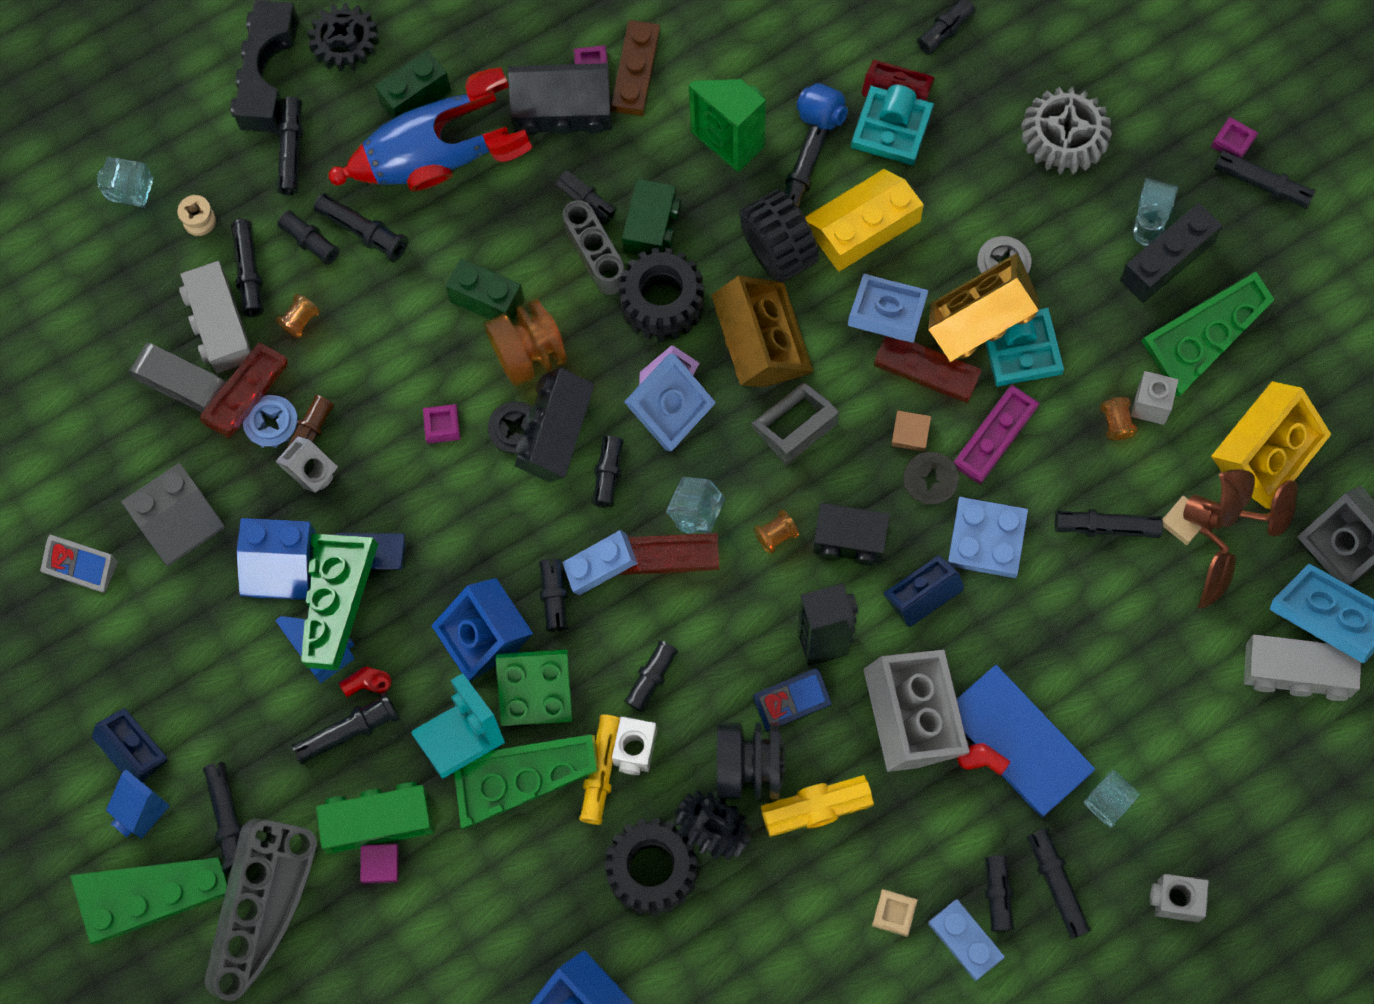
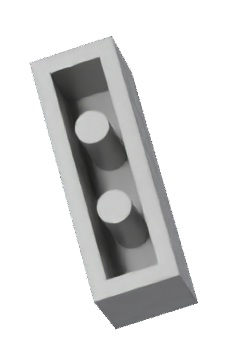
[179,261,255,374]
[1244,634,1361,701]

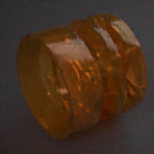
[484,298,567,387]

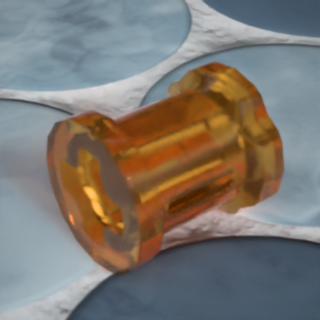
[276,294,320,339]
[1100,397,1138,441]
[753,510,799,554]

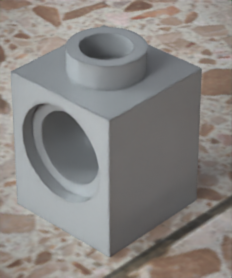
[1131,371,1179,425]
[276,436,338,493]
[1150,874,1208,922]

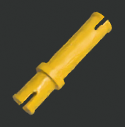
[579,715,620,825]

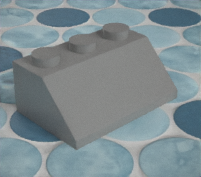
[863,650,969,772]

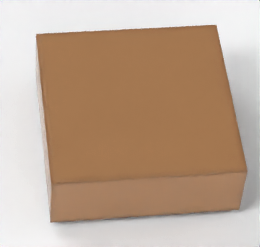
[891,411,931,452]

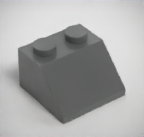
[121,462,225,567]
[1297,485,1374,586]

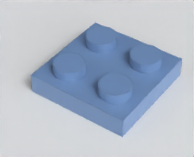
[847,273,929,343]
[624,354,716,451]
[948,497,1028,578]

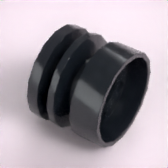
[717,723,785,799]

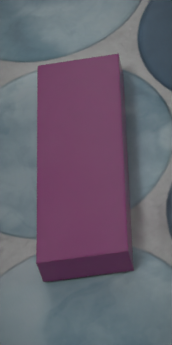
[952,384,1040,485]

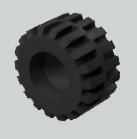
[739,189,819,283]
[619,248,704,341]
[605,818,698,916]

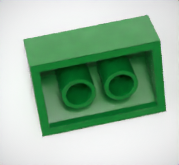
[688,79,766,172]

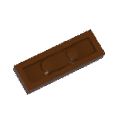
[611,20,661,116]

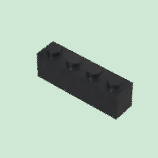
[798,583,858,666]

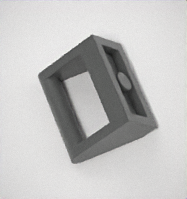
[751,382,839,465]

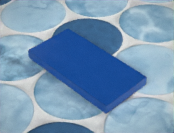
[956,665,1095,818]

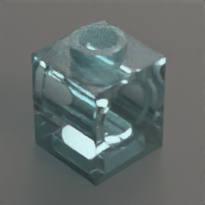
[97,157,153,207]
[666,477,726,534]
[1083,769,1141,828]

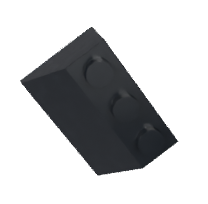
[508,63,612,135]

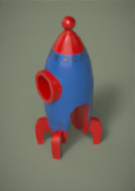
[328,67,532,192]

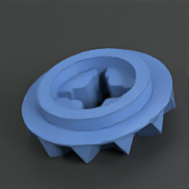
[243,395,298,448]

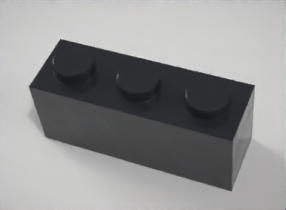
[1120,202,1223,303]
[514,367,595,482]

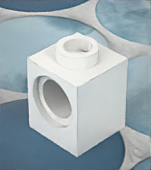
[612,717,657,775]

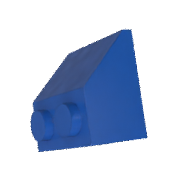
[237,518,317,600]
[431,578,533,682]
[530,950,634,1004]

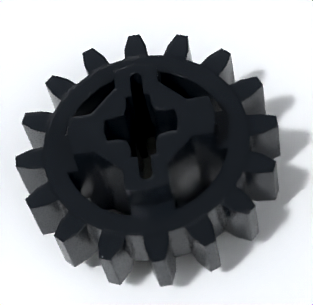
[307,2,379,72]
[674,791,752,860]

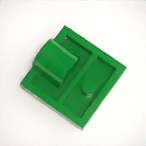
[496,650,573,726]

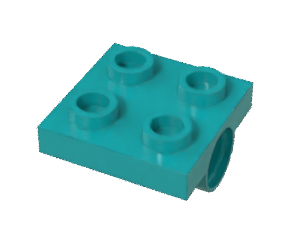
[851,85,934,166]
[985,308,1064,387]

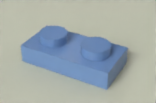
[562,530,638,595]
[928,899,1004,982]

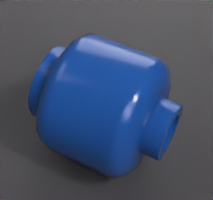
[797,83,848,130]

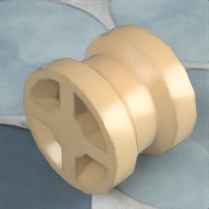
[177,195,216,236]

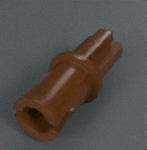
[285,395,334,450]

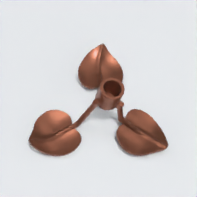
[1183,469,1298,608]

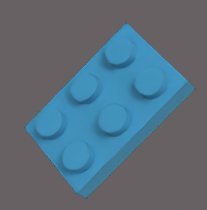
[1270,564,1374,664]

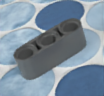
[563,200,624,295]
[128,343,230,416]

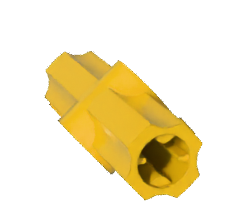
[761,775,874,837]

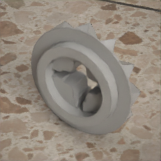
[977,236,1031,274]

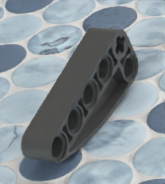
[205,819,316,1001]

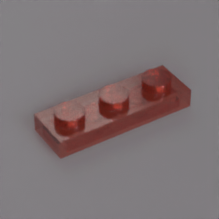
[874,336,982,403]
[200,342,288,439]
[618,533,719,575]

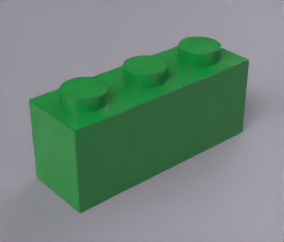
[316,782,434,855]

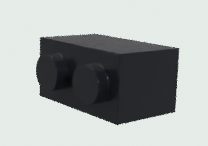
[813,503,890,566]

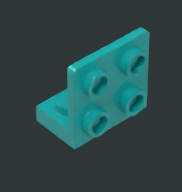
[412,673,505,778]

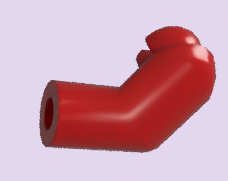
[338,666,392,698]
[957,743,1011,776]

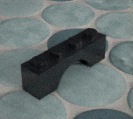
[230,0,299,133]

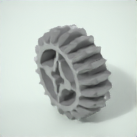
[1021,86,1112,174]

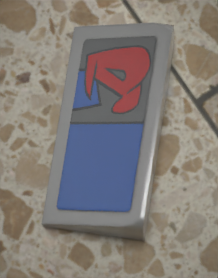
[40,535,118,593]

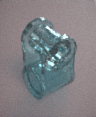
[1133,178,1178,246]

